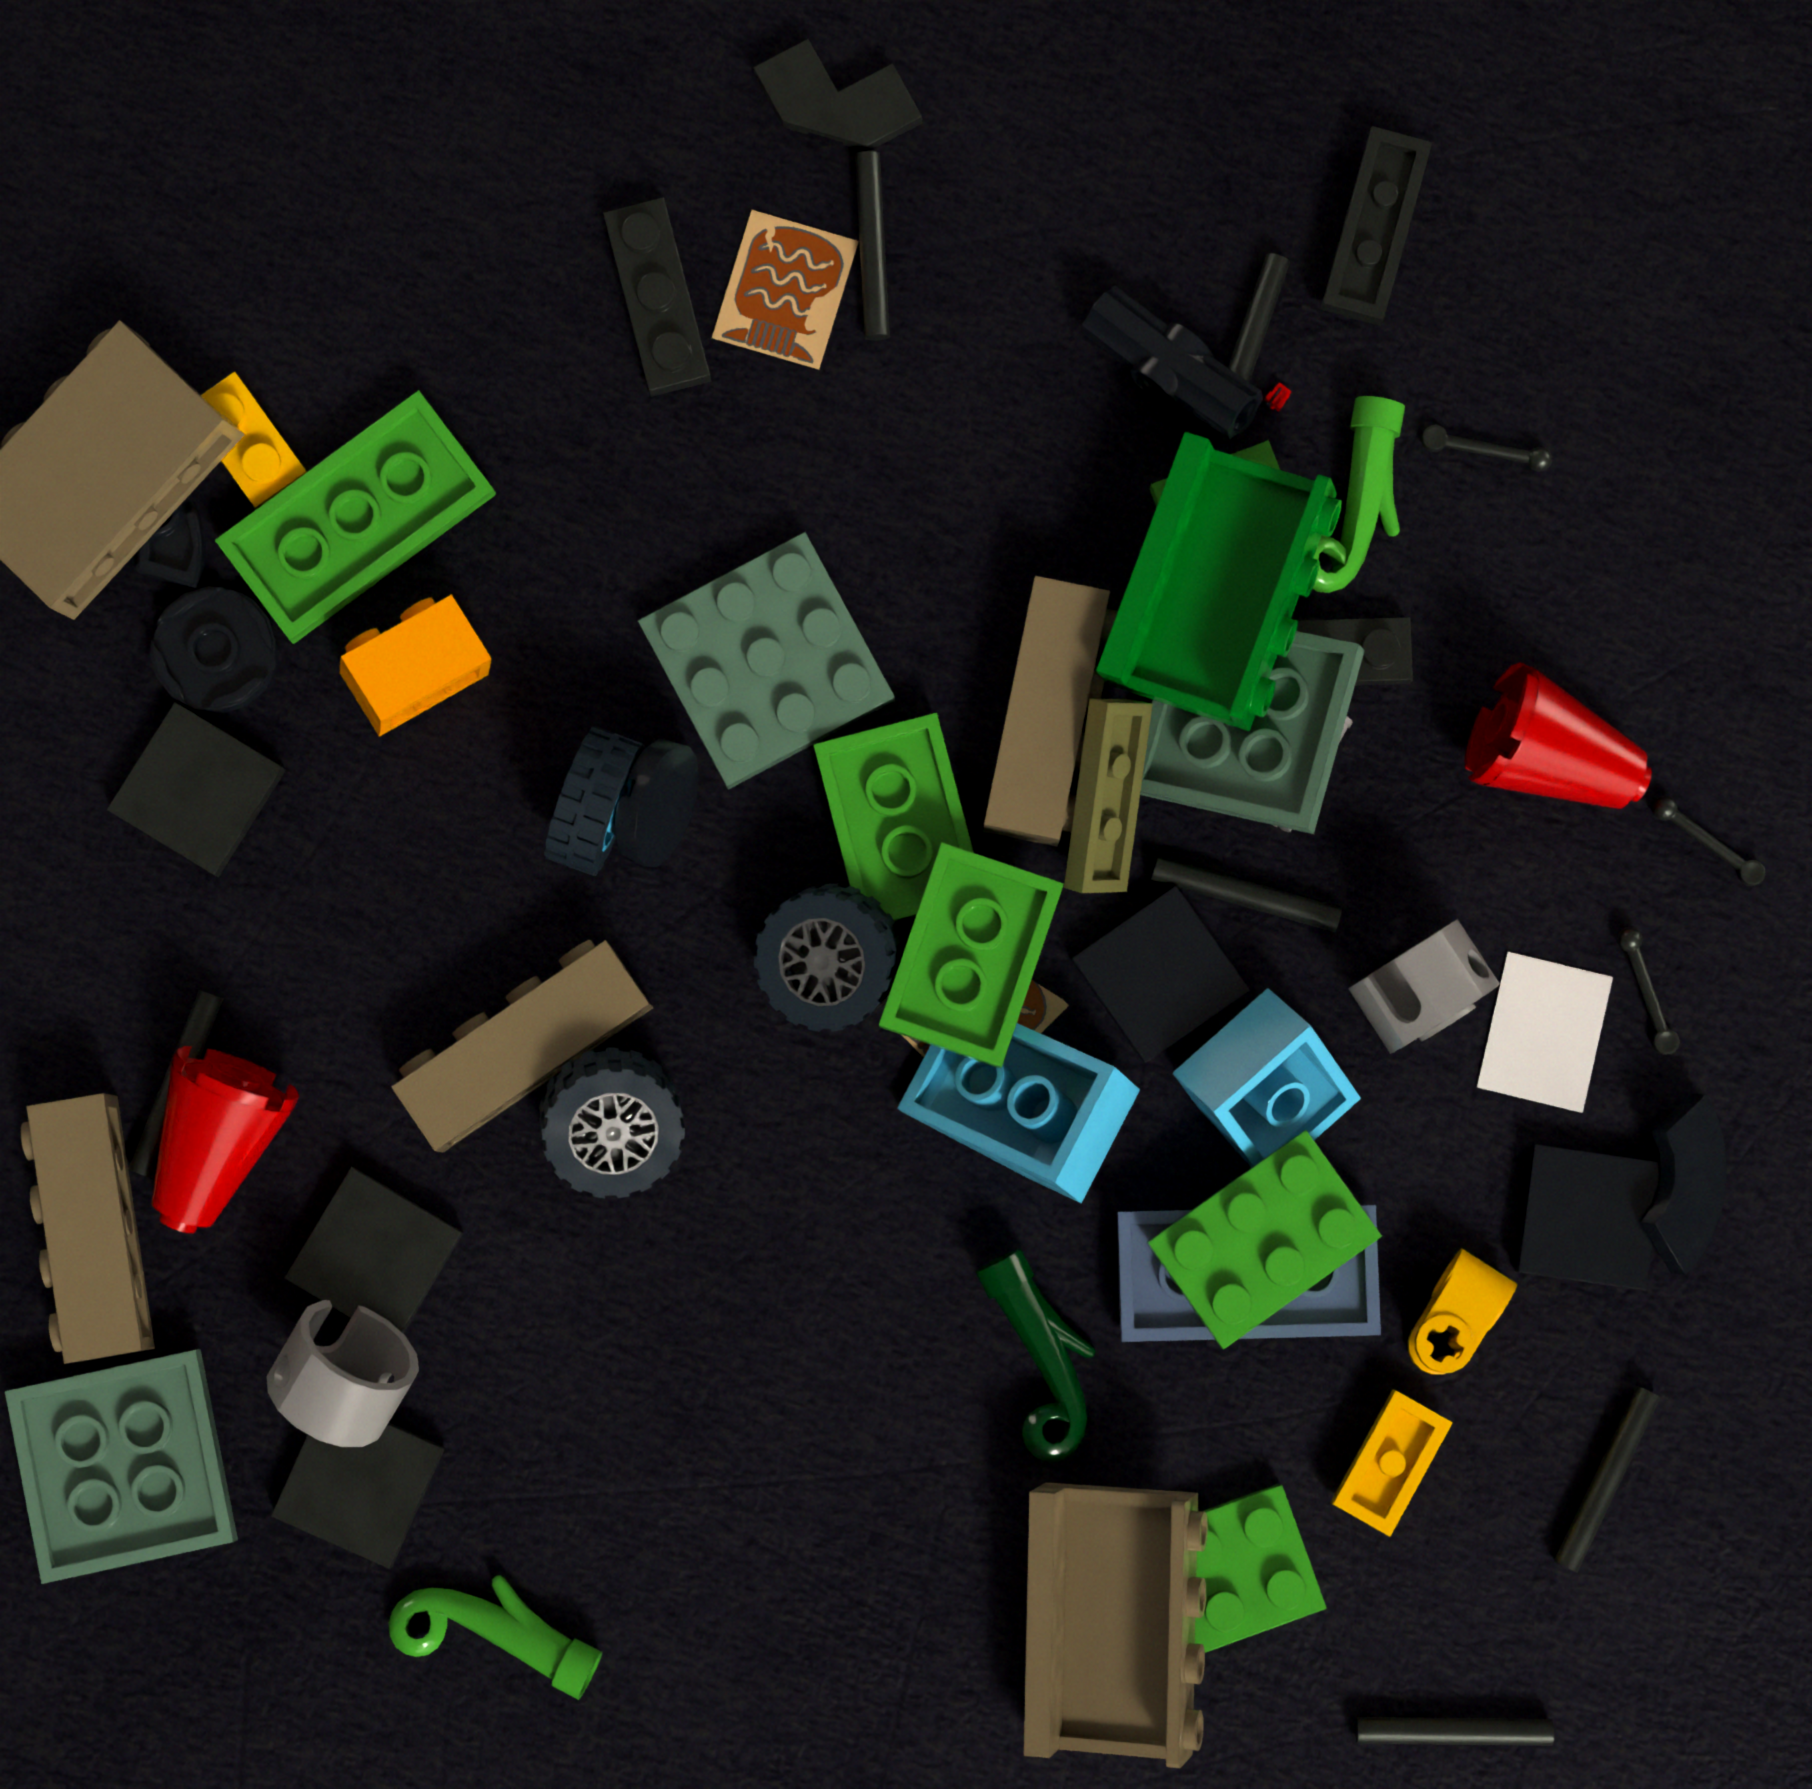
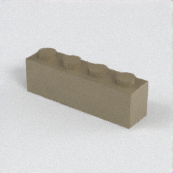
[983,576,1118,847]
[392,940,653,1153]
[21,1093,155,1364]

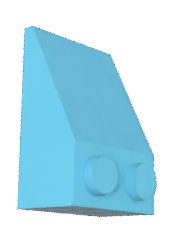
[897,1023,1140,1203]

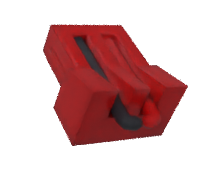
[1264,382,1292,411]

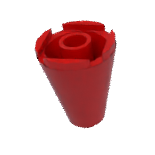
[1465,662,1652,809]
[151,1046,299,1233]

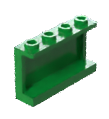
[1096,432,1342,731]

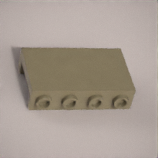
[0,320,245,620]
[1024,1483,1208,1768]

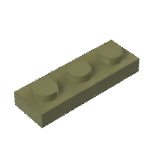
[1064,698,1153,893]

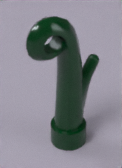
[975,1248,1096,1463]

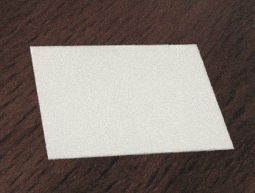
[1477,952,1613,1113]

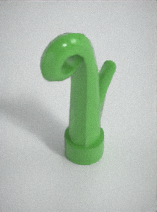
[1313,396,1405,593]
[388,1575,602,1700]

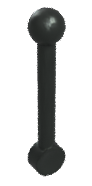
[1421,425,1552,472]
[1652,796,1765,886]
[1617,927,1680,1054]

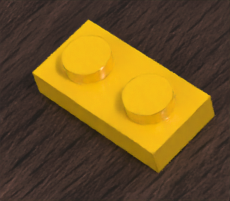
[201,372,307,509]
[1330,1389,1453,1537]

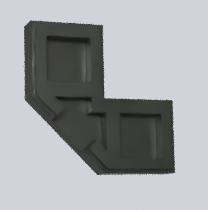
[753,39,922,151]

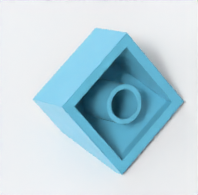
[1173,988,1361,1168]

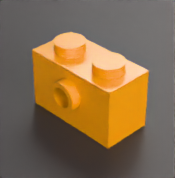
[340,595,492,737]

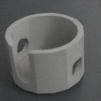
[1348,919,1500,1054]
[266,1300,419,1447]

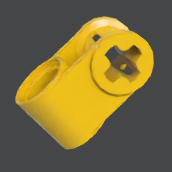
[1407,1248,1517,1375]

